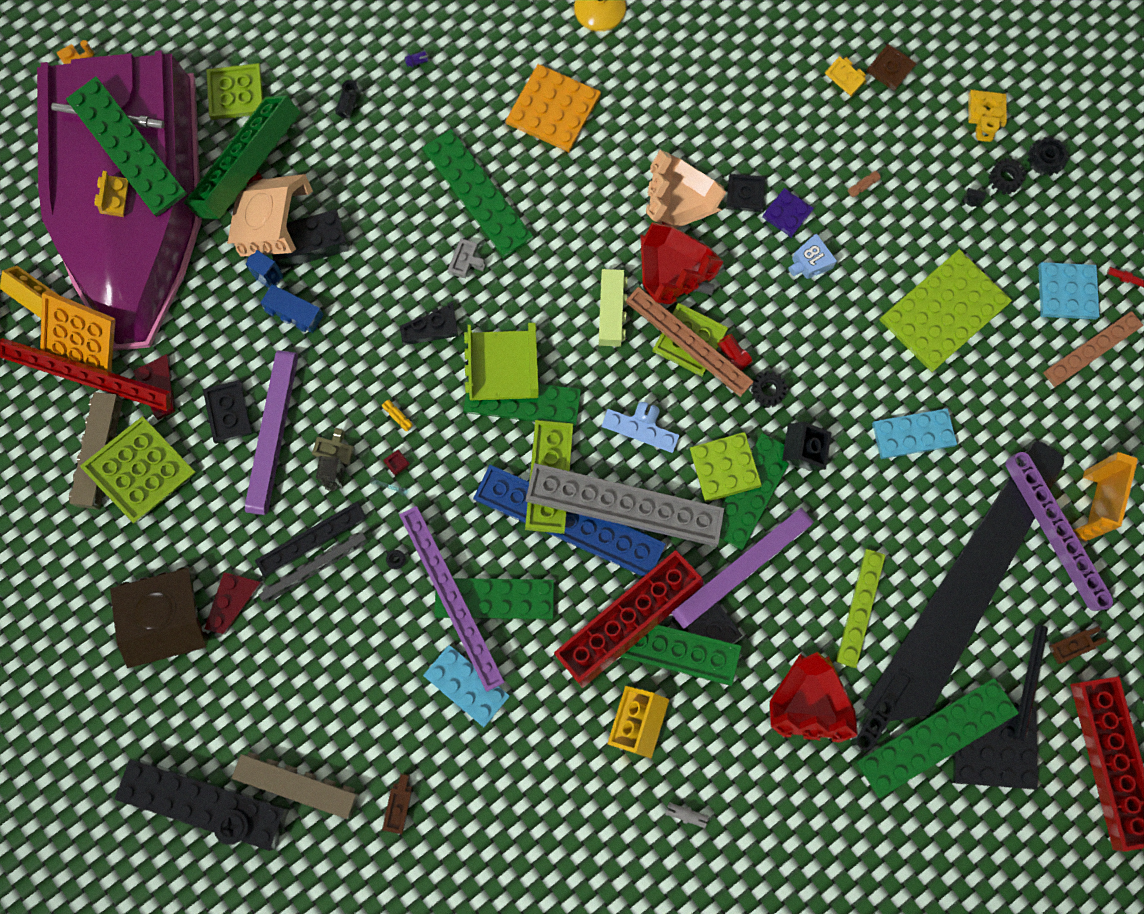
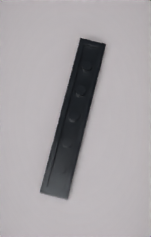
[255,501,368,578]

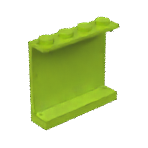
[464,323,538,400]

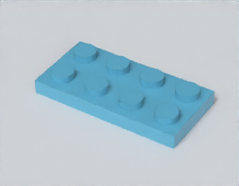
[872,408,957,459]
[423,645,510,728]

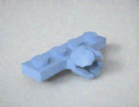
[601,402,679,453]

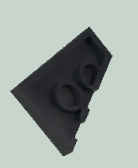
[400,301,458,346]

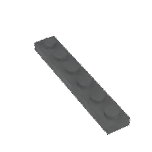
[258,533,369,603]

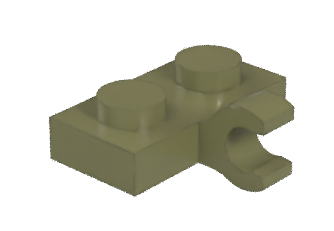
[311,428,355,466]

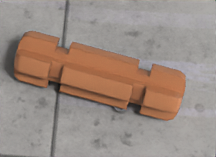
[848,171,881,197]

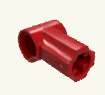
[717,334,752,371]

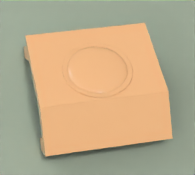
[227,174,313,257]

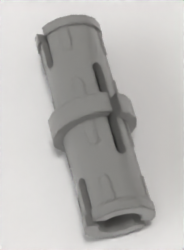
[665,802,709,829]

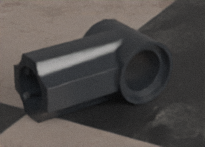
[335,80,360,119]

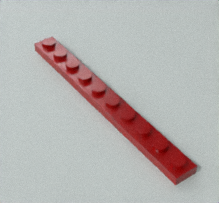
[0,338,171,411]

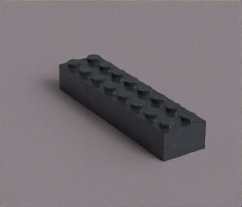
[114,759,290,851]

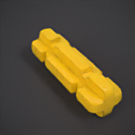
[382,400,413,431]

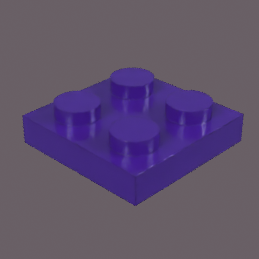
[762,188,814,238]

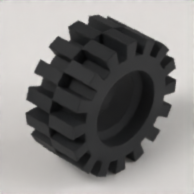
[988,158,1026,195]
[751,371,787,408]

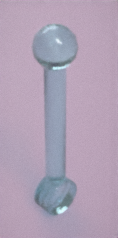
[370,477,408,496]

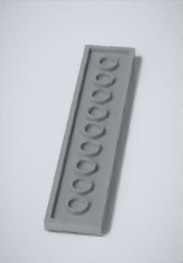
[525,463,724,547]

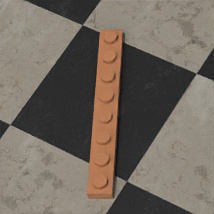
[626,287,754,397]

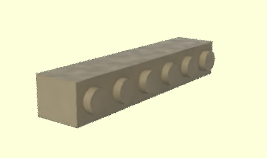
[69,392,123,510]
[231,752,359,819]

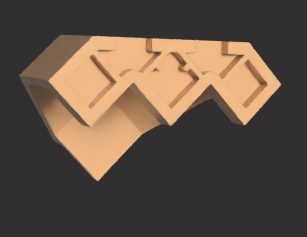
[646,150,726,228]

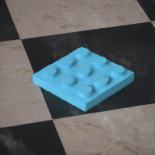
[1038,262,1099,319]

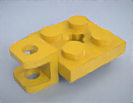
[968,90,1007,142]

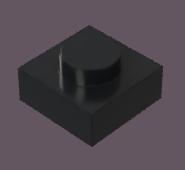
[961,188,986,207]

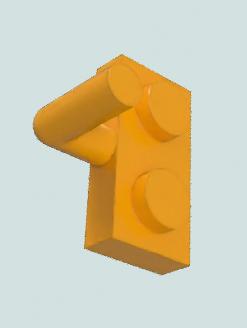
[56,40,94,64]

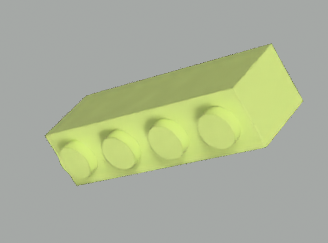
[599,269,627,347]

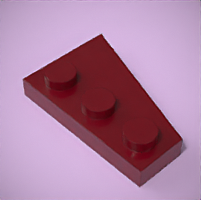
[133,354,175,420]
[204,572,263,635]

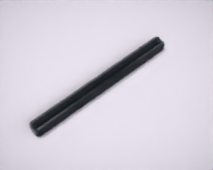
[1014,624,1048,740]

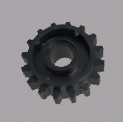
[1027,137,1069,176]

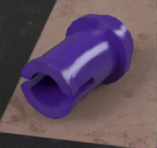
[404,51,428,68]

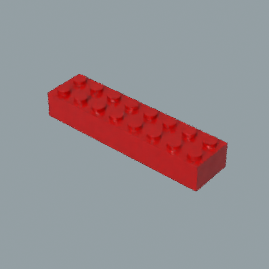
[554,550,704,689]
[1070,676,1144,852]

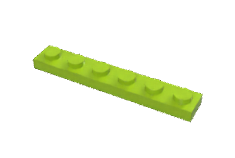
[836,549,885,668]

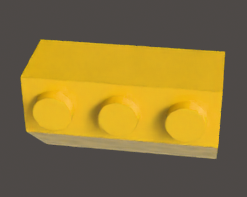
[607,686,669,759]

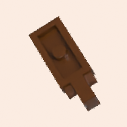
[382,773,412,834]

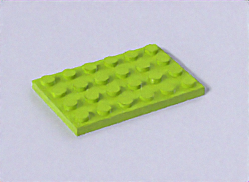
[879,249,1012,372]

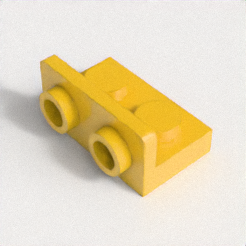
[825,56,867,97]
[95,171,129,217]

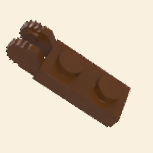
[1049,626,1107,664]

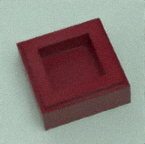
[383,449,410,476]

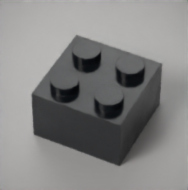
[782,422,832,471]

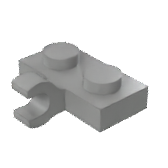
[447,238,486,279]

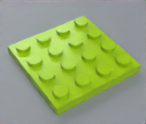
[80,416,196,524]

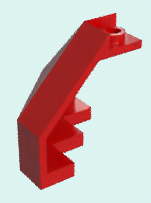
[640,221,723,304]
[769,652,858,742]

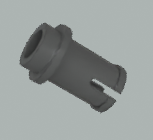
[693,282,715,296]

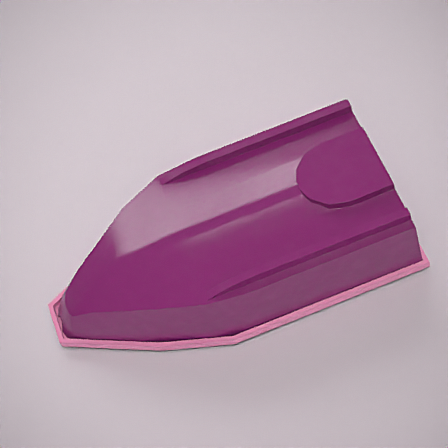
[37,50,202,351]

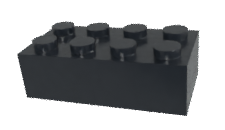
[272,209,350,270]

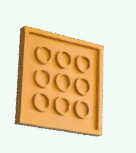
[506,64,601,152]
[40,290,115,372]

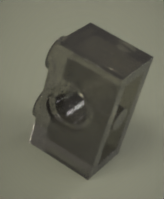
[316,456,346,491]

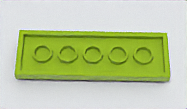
[525,420,573,534]

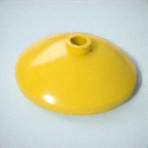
[574,0,626,32]

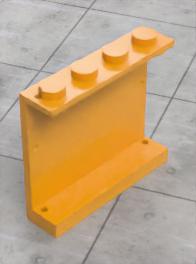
[1073,452,1138,542]

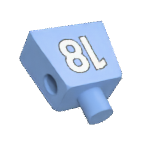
[789,234,837,279]

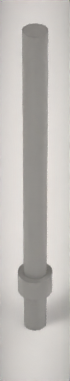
[51,103,164,129]

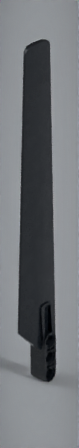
[851,441,1064,751]

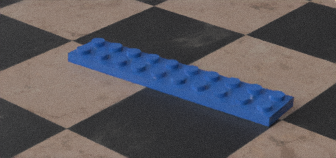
[473,465,666,577]

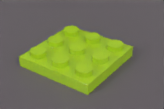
[206,63,263,120]
[652,303,728,377]
[690,432,761,502]

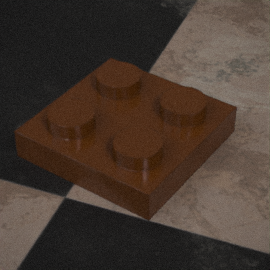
[866,44,917,91]

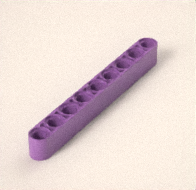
[245,350,298,515]
[1006,452,1113,611]
[671,507,814,629]

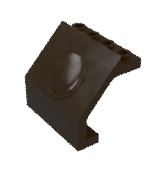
[110,566,209,669]

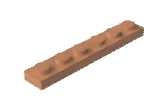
[1043,311,1144,387]

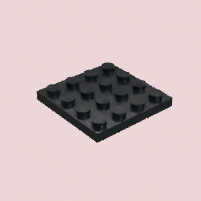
[953,700,1038,790]

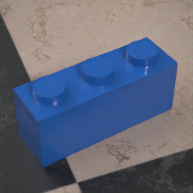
[260,284,324,333]

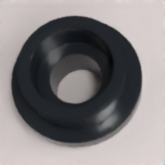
[386,550,406,570]

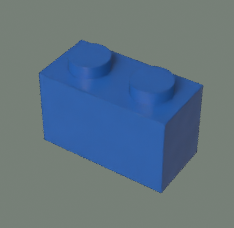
[246,250,283,288]

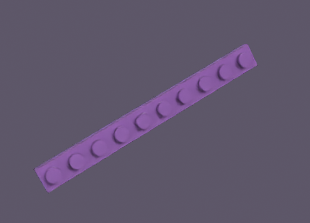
[399,506,505,692]

